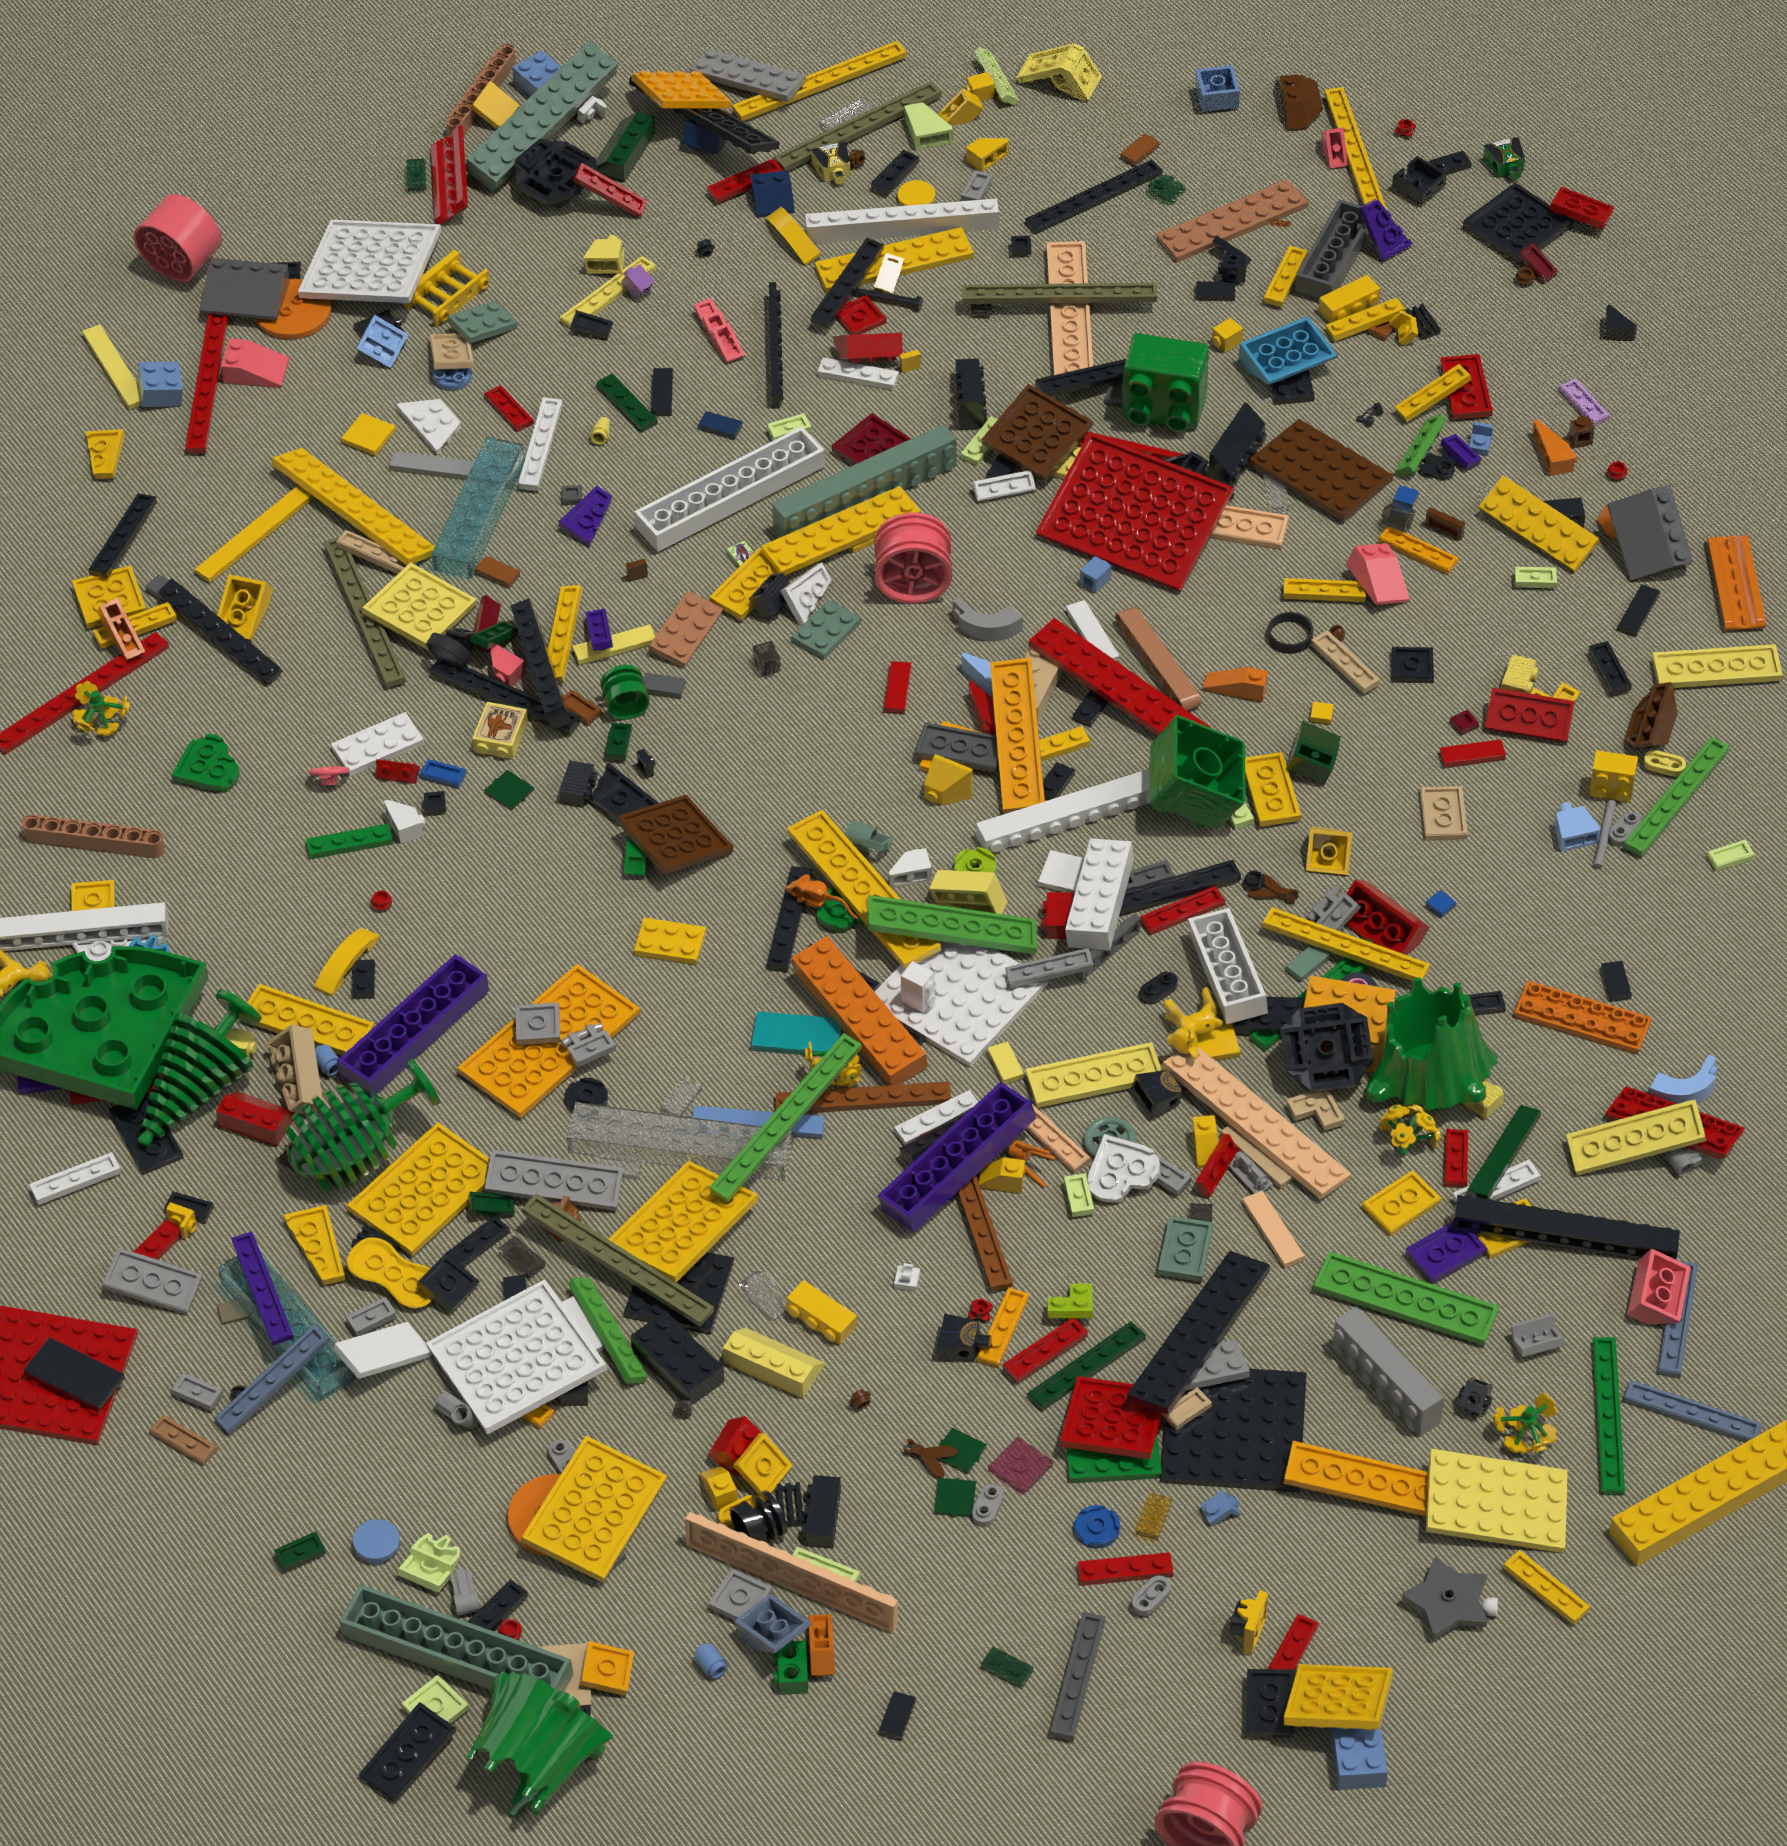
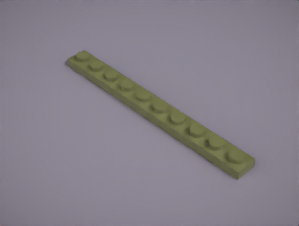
[774,81,942,171]
[962,283,1157,304]
[324,537,406,688]
[522,1194,714,1327]

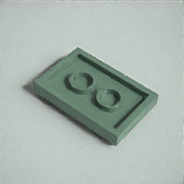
[447,300,518,344]
[791,600,861,660]
[1158,1216,1214,1282]

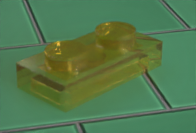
[1136,1492,1172,1541]

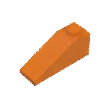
[1532,419,1577,476]
[97,598,145,661]
[1202,667,1268,702]
[808,1614,835,1677]

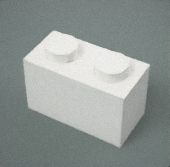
[901,961,936,1013]

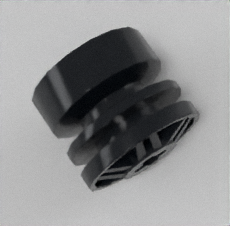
[729,1490,788,1543]

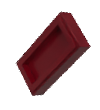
[1518,243,1559,284]

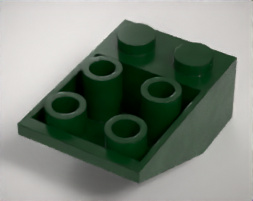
[1286,721,1341,785]

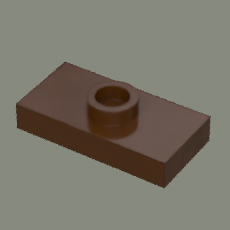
[1425,507,1465,541]

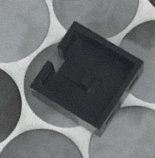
[1392,156,1447,205]

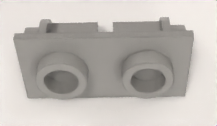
[1229,1151,1273,1194]

